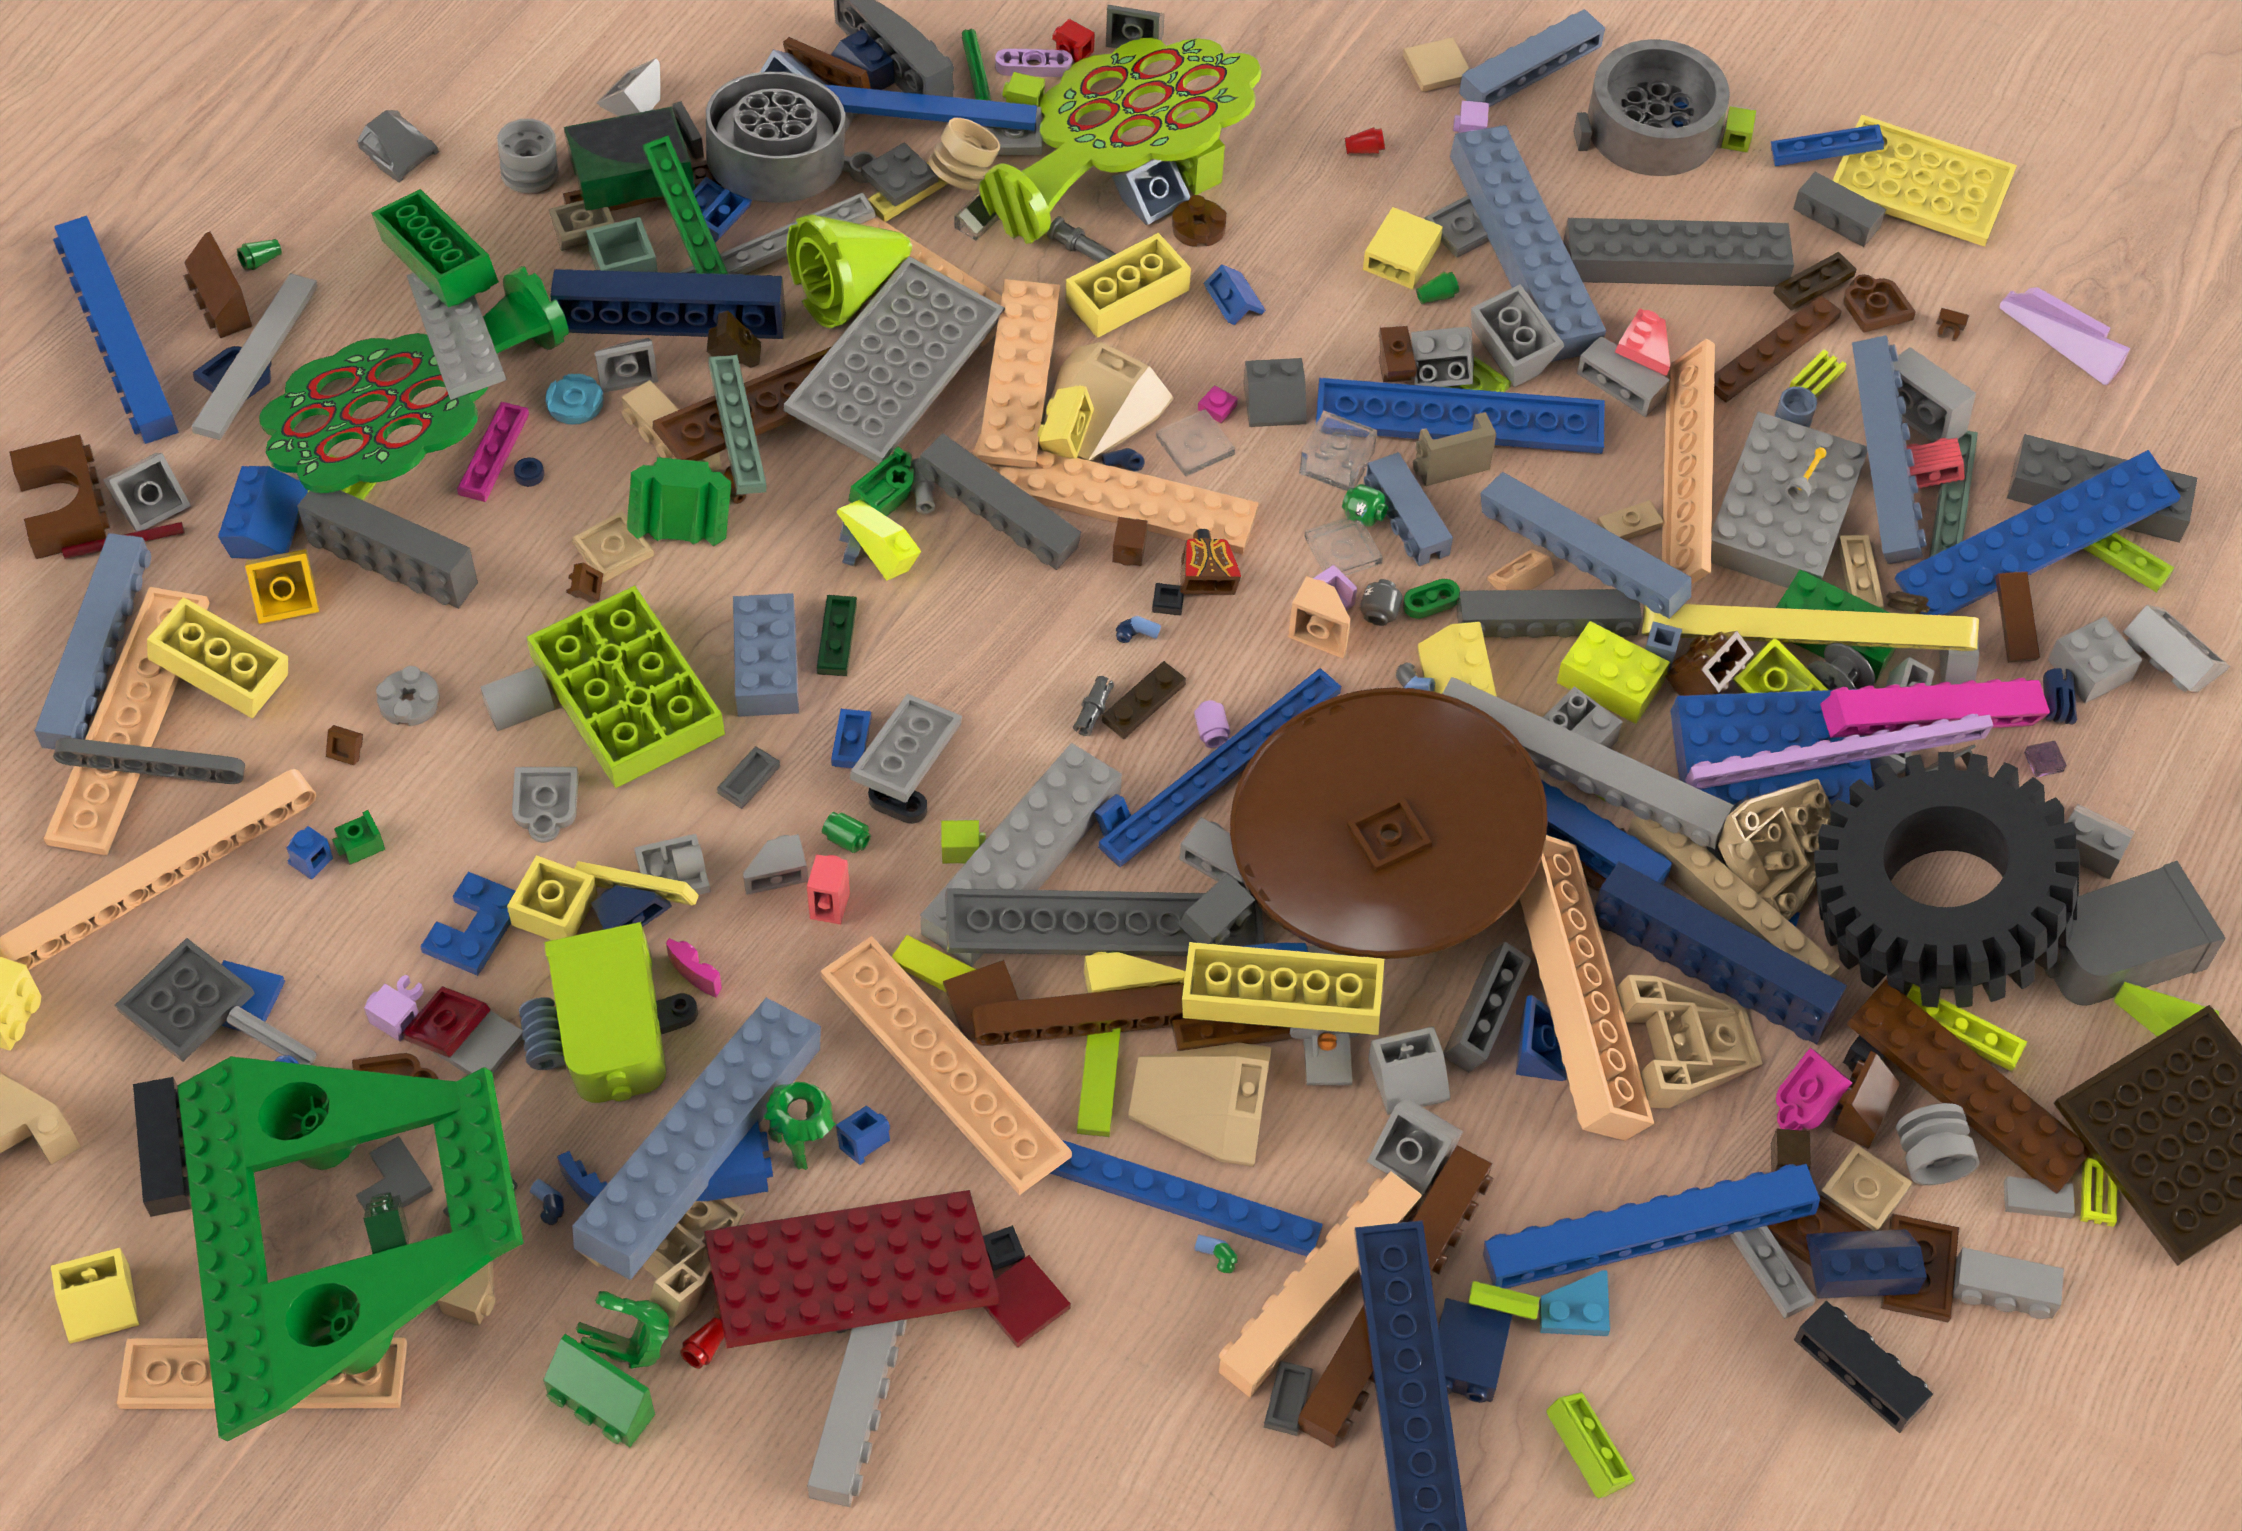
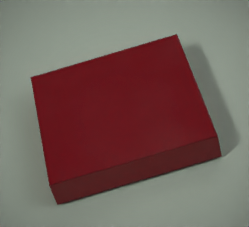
[401,986,491,1058]
[983,1255,1071,1348]

